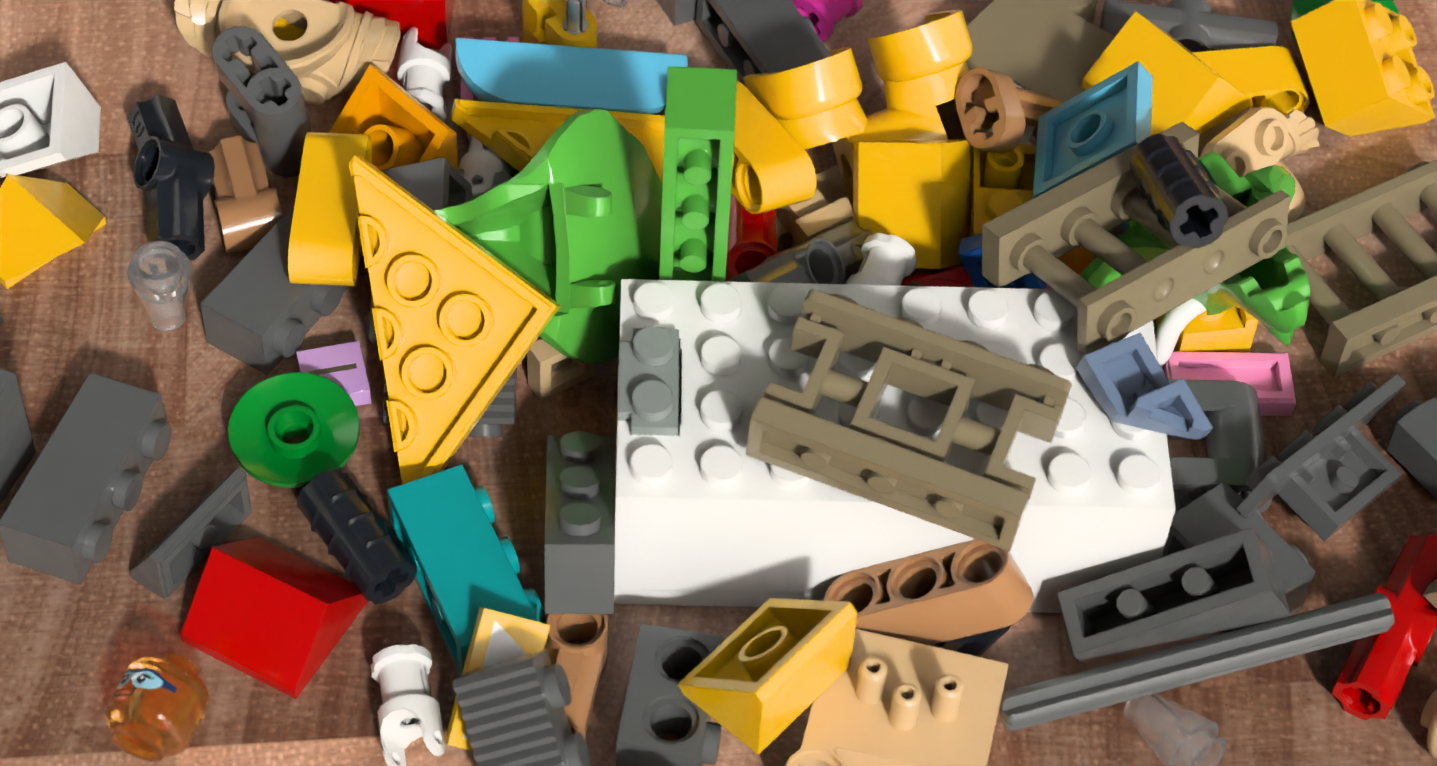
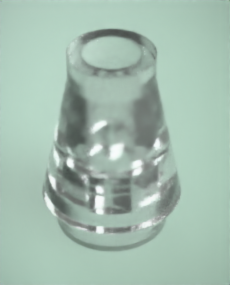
[127,241,192,331]
[1123,693,1227,766]

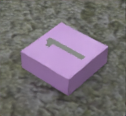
[296,341,371,406]

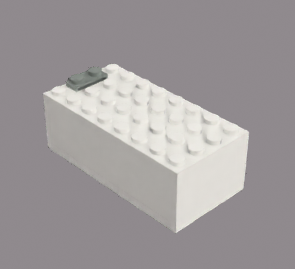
[614,279,1175,613]

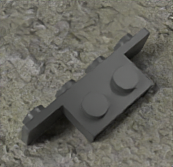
[1237,374,1407,541]

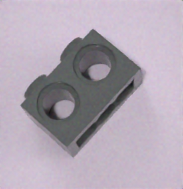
[616,623,722,766]

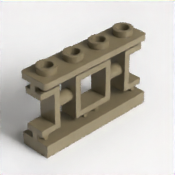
[745,289,1072,551]

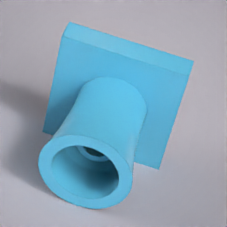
[1033,61,1153,232]

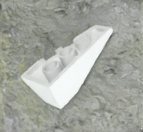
[0,62,101,177]

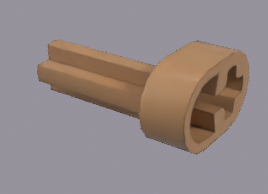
[955,67,1063,154]

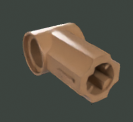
[208,136,283,254]
[544,614,608,739]

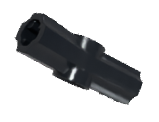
[127,95,215,264]

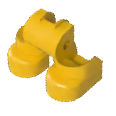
[743,9,973,202]

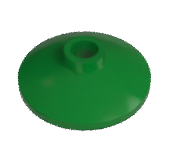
[228,372,360,488]

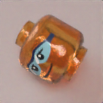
[105,653,211,762]

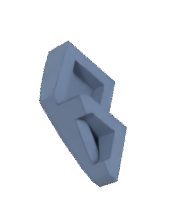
[1076,332,1213,440]

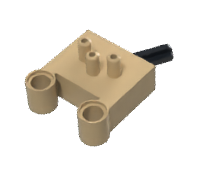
[785,625,1011,766]

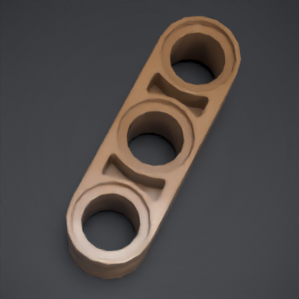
[824,539,1033,646]

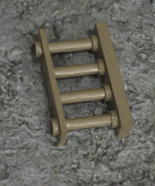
[982,122,1290,356]
[1286,160,1437,378]

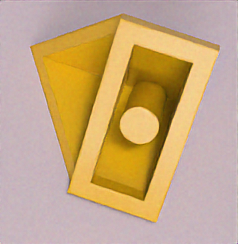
[0,174,106,289]

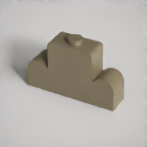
[936,0,1115,139]

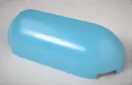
[455,38,688,115]

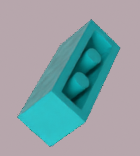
[387,464,546,676]

